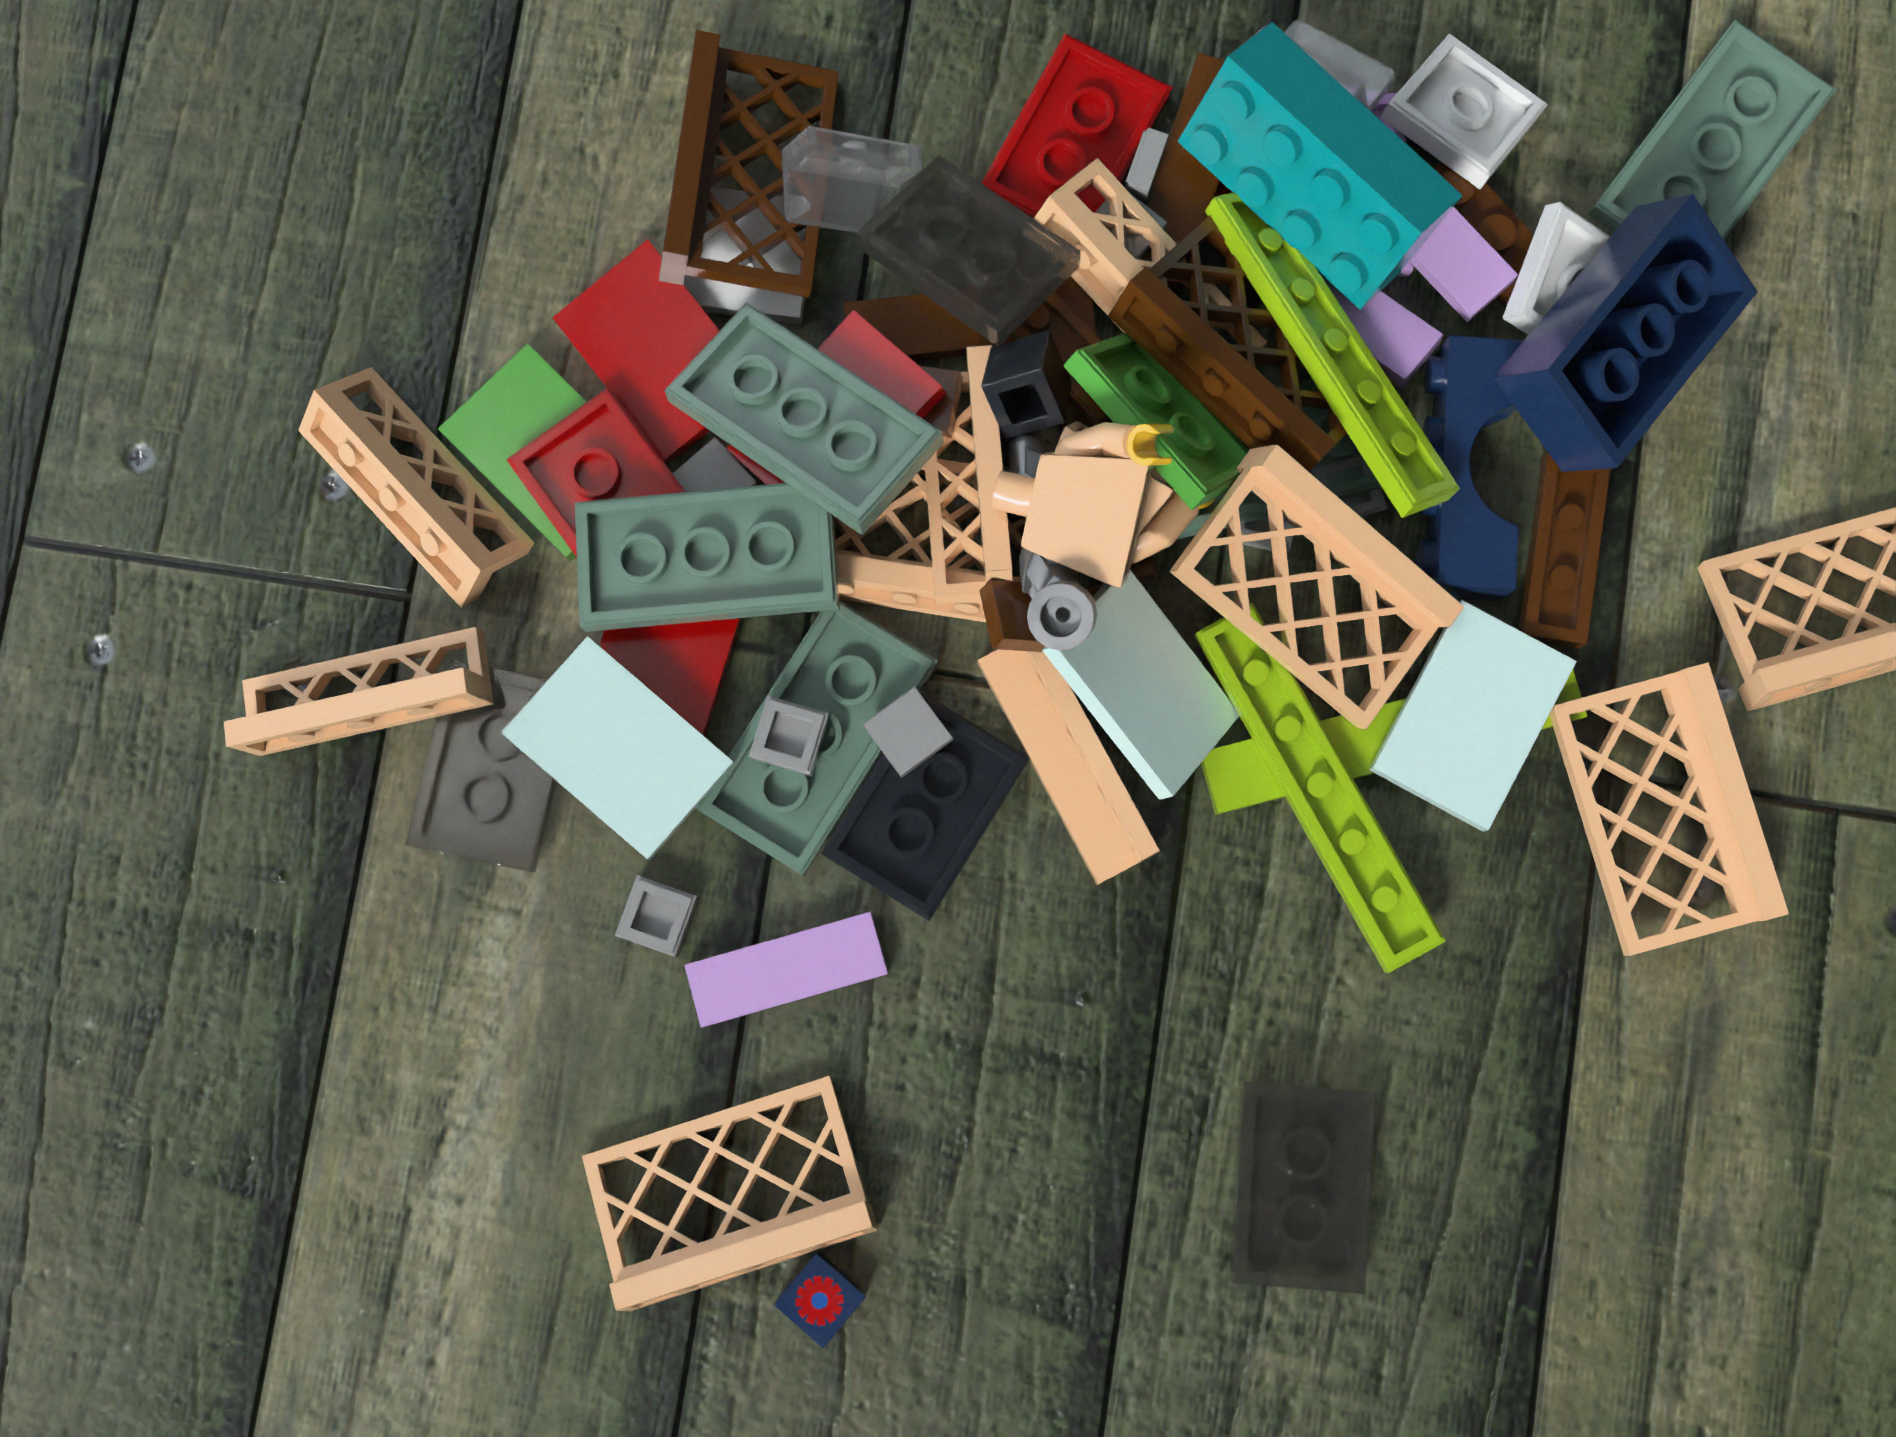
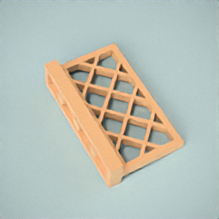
[1169,445,1464,729]
[834,459,1026,622]
[1698,507,1896,712]
[1549,662,1789,956]
[582,1076,878,1311]

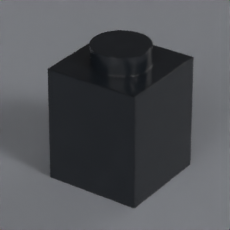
[981,330,1072,440]

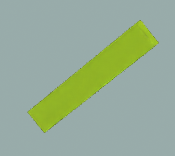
[1205,192,1460,518]
[1194,603,1446,973]
[1201,656,1587,815]

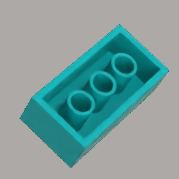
[1177,22,1463,310]

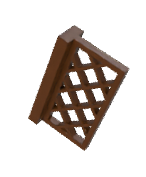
[658,30,839,298]
[1108,215,1395,472]

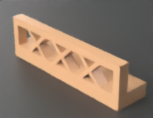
[1027,158,1267,348]
[925,345,1012,605]
[298,367,534,608]
[224,627,493,756]
[978,649,1160,885]

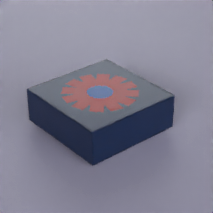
[773,1251,867,1348]

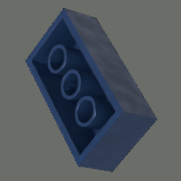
[1493,193,1758,472]

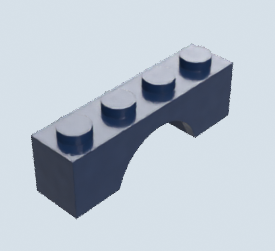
[1416,335,1524,601]

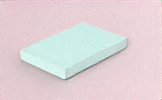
[1042,570,1239,800]
[1369,600,1577,832]
[501,636,734,860]

